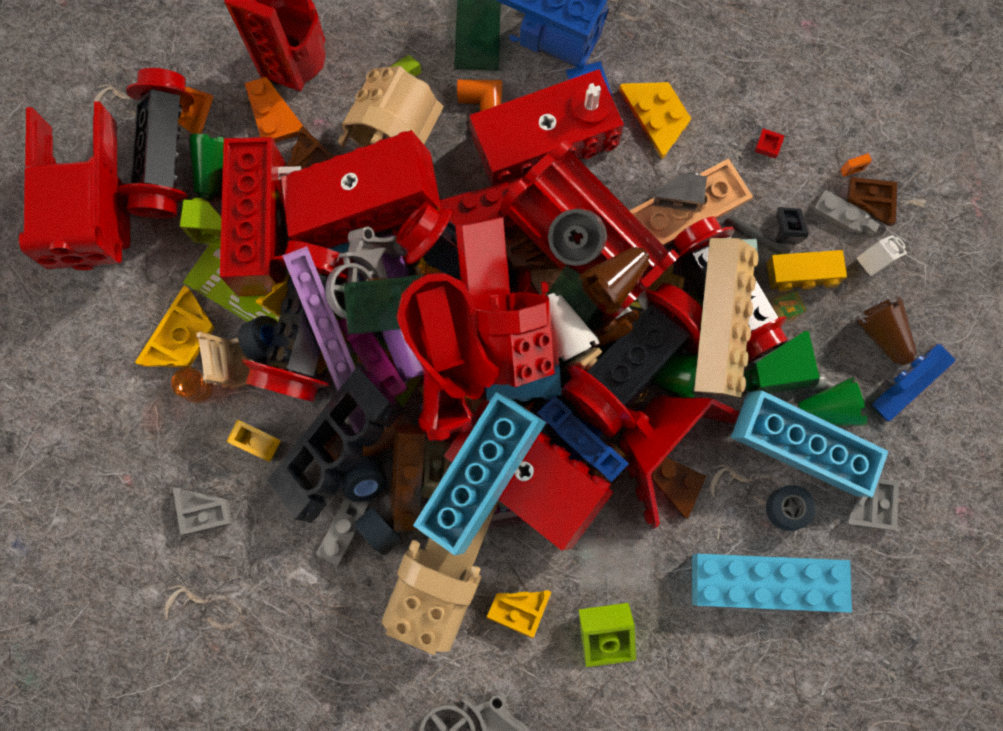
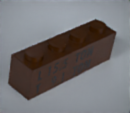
[389,425,425,531]

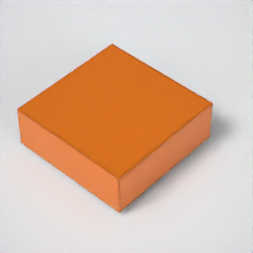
[840,153,872,177]

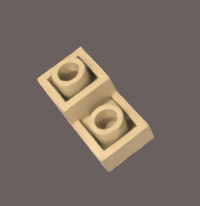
[562,348,602,377]

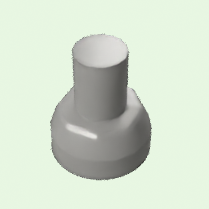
[810,372,836,391]

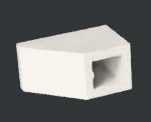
[856,235,907,277]

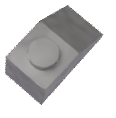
[653,172,707,212]

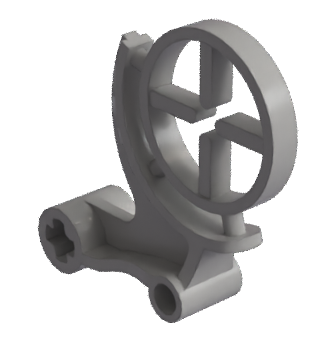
[325,227,407,319]
[419,691,538,731]

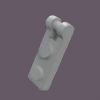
[316,496,370,566]

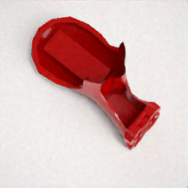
[396,273,500,441]

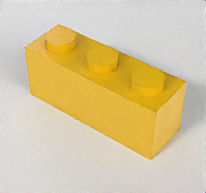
[766,250,847,291]

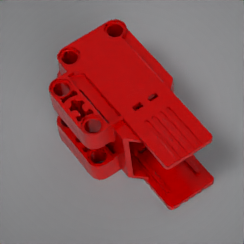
[19,101,131,271]

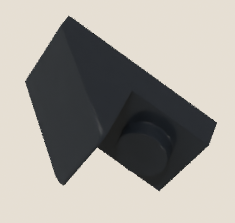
[776,207,809,244]

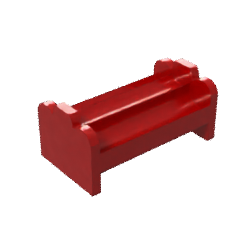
[497,140,680,323]

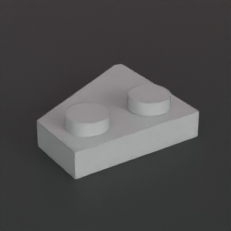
[845,478,899,531]
[173,488,232,536]

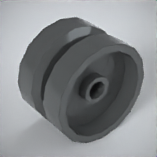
[548,209,607,266]

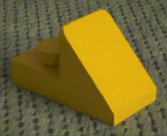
[226,419,281,462]

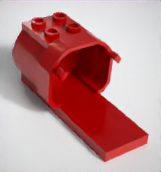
[224,0,326,92]
[455,217,555,387]

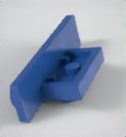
[871,344,955,422]

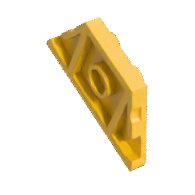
[619,82,691,159]
[135,285,215,368]

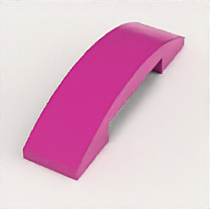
[337,310,408,398]

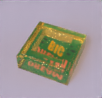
[773,290,807,320]

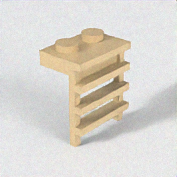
[197,332,259,389]

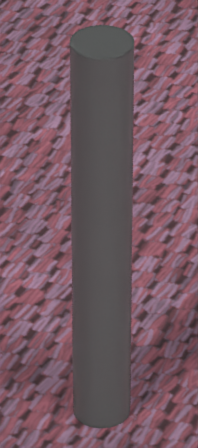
[727,214,791,255]

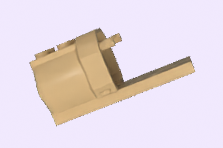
[338,66,444,147]
[381,500,499,655]

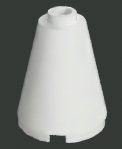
[548,293,599,365]

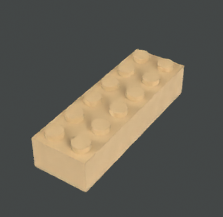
[694,238,758,397]

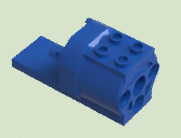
[495,0,609,69]

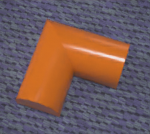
[457,79,502,111]

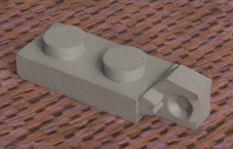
[812,190,880,236]

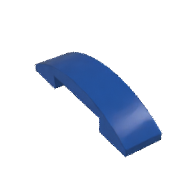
[537,395,629,483]

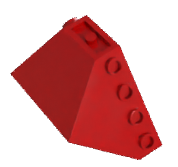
[619,395,740,529]

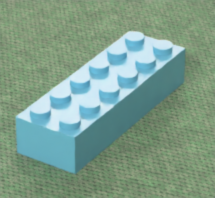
[730,390,888,497]
[413,392,546,555]
[692,554,852,613]

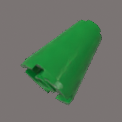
[189,133,224,200]
[652,353,698,398]
[797,377,867,426]

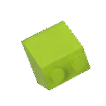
[180,198,221,244]
[578,602,636,667]

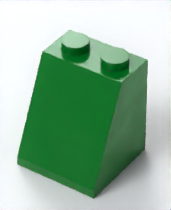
[743,331,820,393]

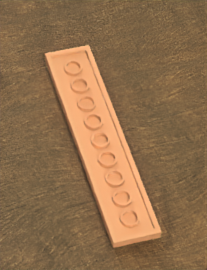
[528,158,753,299]

